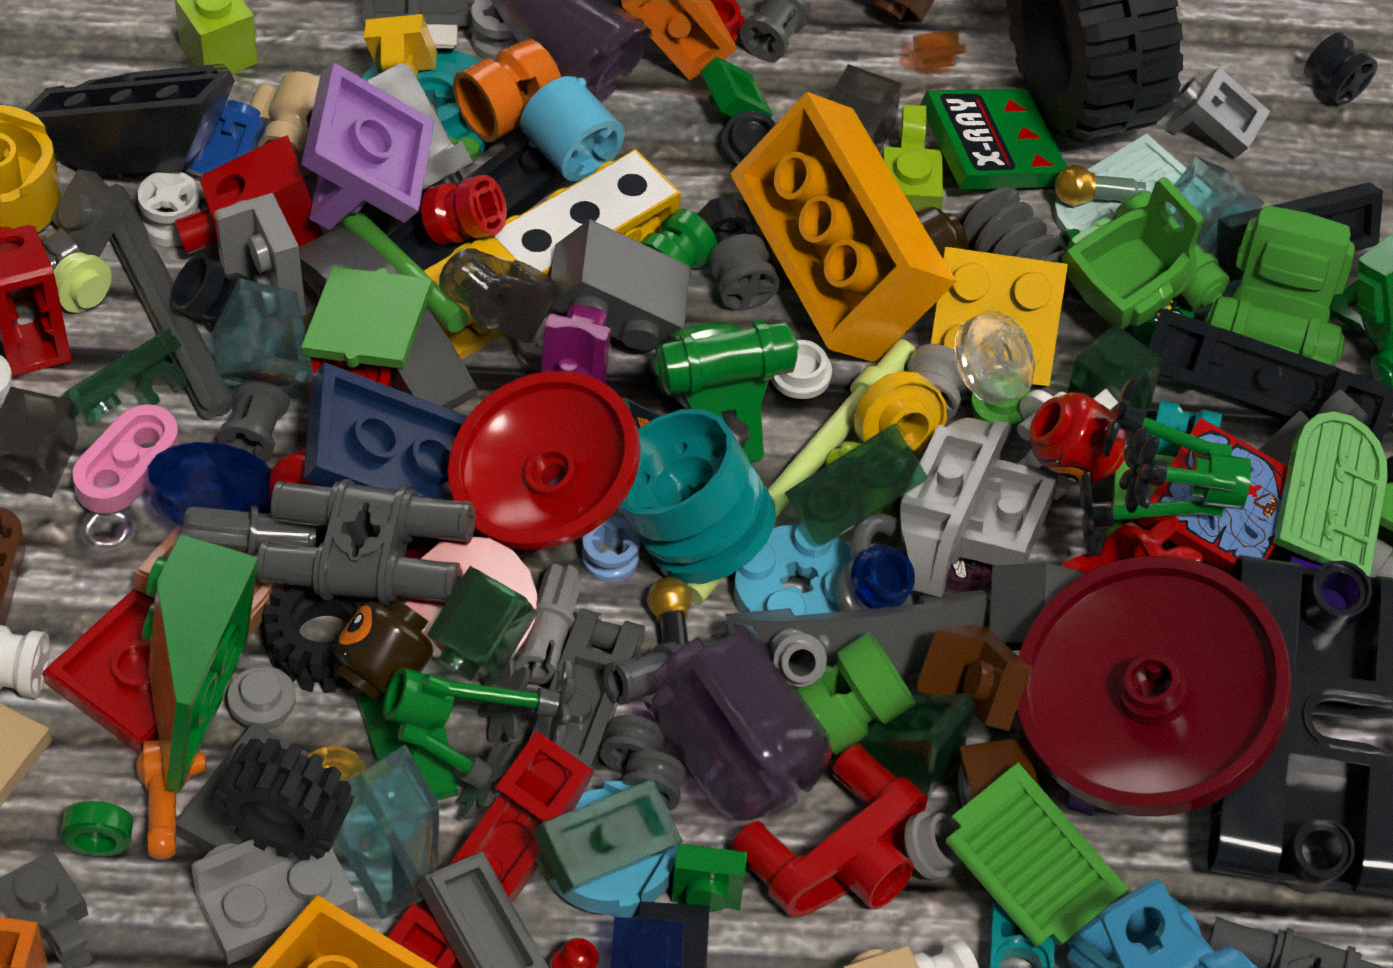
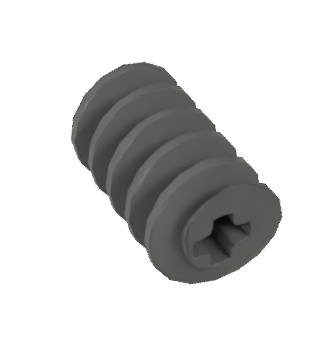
[958,186,1073,303]

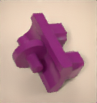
[541,304,611,384]

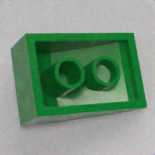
[142,534,258,793]

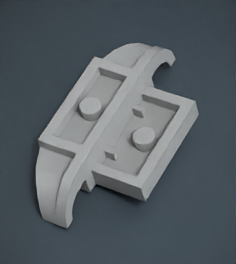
[899,417,1058,597]

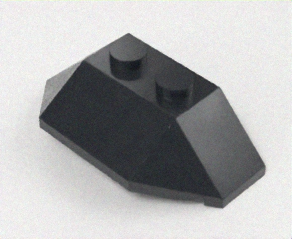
[25,64,235,178]

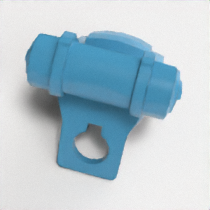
[1067,879,1258,968]

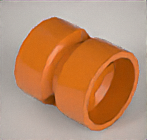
[453,38,561,142]

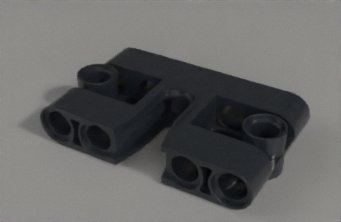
[1207,555,1393,899]

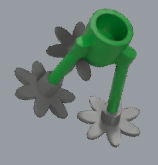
[383,655,576,820]

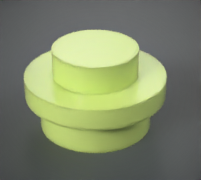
[54,252,112,313]

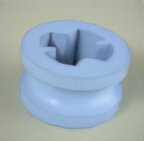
[582,516,640,582]

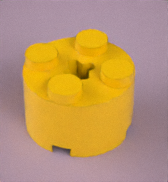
[0,105,61,232]

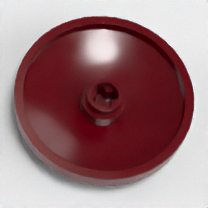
[1017,556,1292,817]

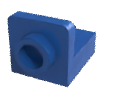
[185,100,267,178]

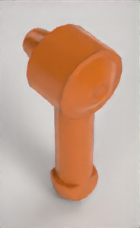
[137,740,207,860]

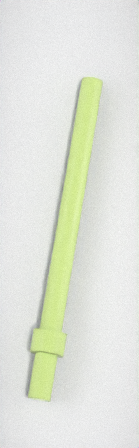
[686,339,915,605]

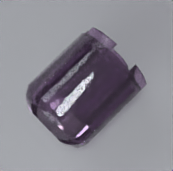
[644,623,832,822]

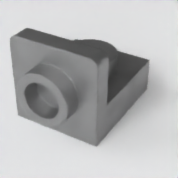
[1166,67,1270,158]

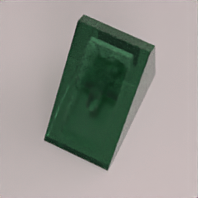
[852,694,975,799]

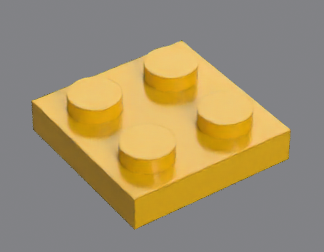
[930,247,1068,386]

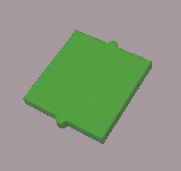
[301,266,433,369]

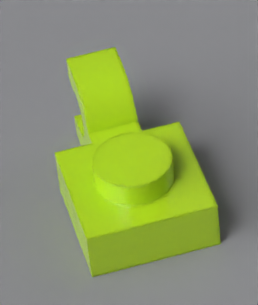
[882,104,943,210]

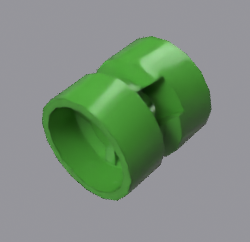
[790,631,916,756]

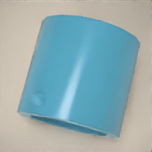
[520,76,625,182]

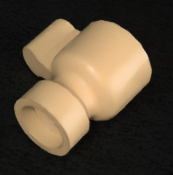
[249,71,320,166]

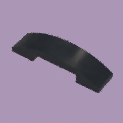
[1141,308,1393,443]

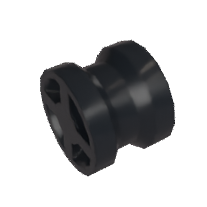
[1304,32,1378,105]

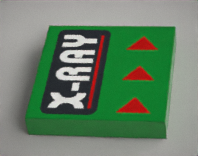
[920,89,1067,190]

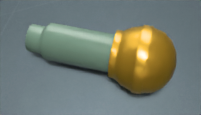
[1055,165,1146,206]

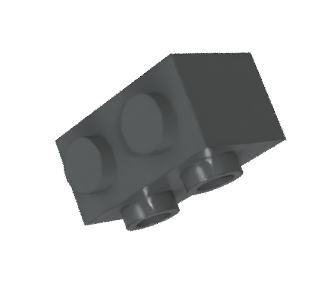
[547,219,691,353]

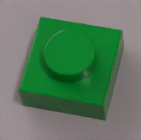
[701,56,773,121]
[672,844,747,912]

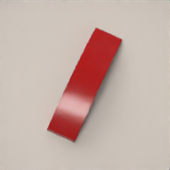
[388,730,594,968]

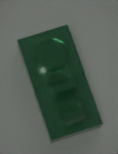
[52,328,187,425]
[532,779,683,894]

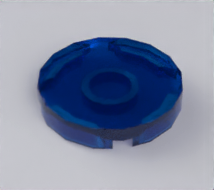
[146,442,271,526]

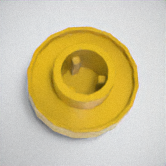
[854,371,947,463]

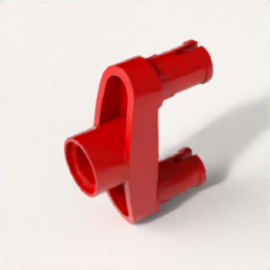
[732,744,928,917]

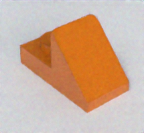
[621,0,736,81]

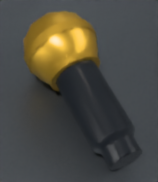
[647,577,693,645]

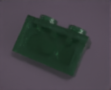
[785,424,927,546]

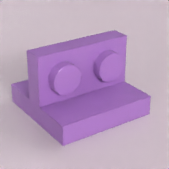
[301,62,435,230]

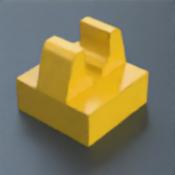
[364,14,437,77]

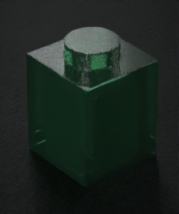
[1067,324,1163,412]
[427,565,538,682]

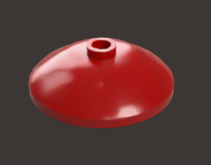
[448,371,641,550]

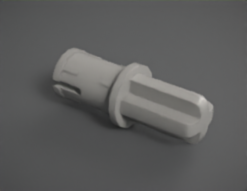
[515,563,582,684]

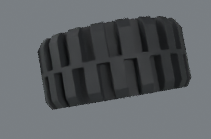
[1006,0,1184,142]

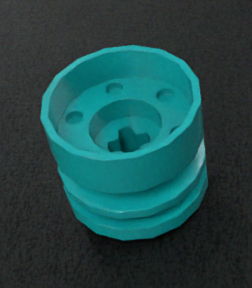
[619,409,776,584]

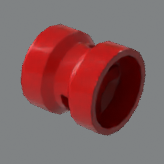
[421,175,507,246]

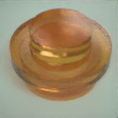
[908,30,966,69]

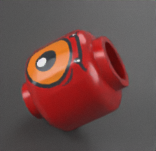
[1030,392,1126,485]

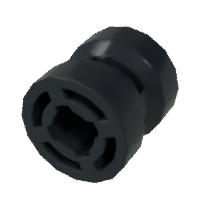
[171,254,259,336]

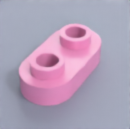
[72,404,180,514]

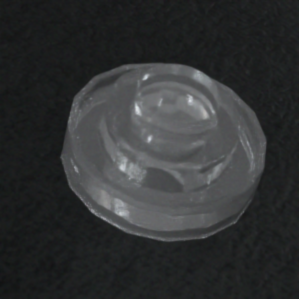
[954,311,1035,405]

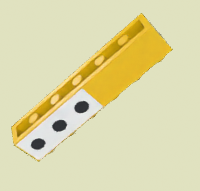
[391,149,681,389]

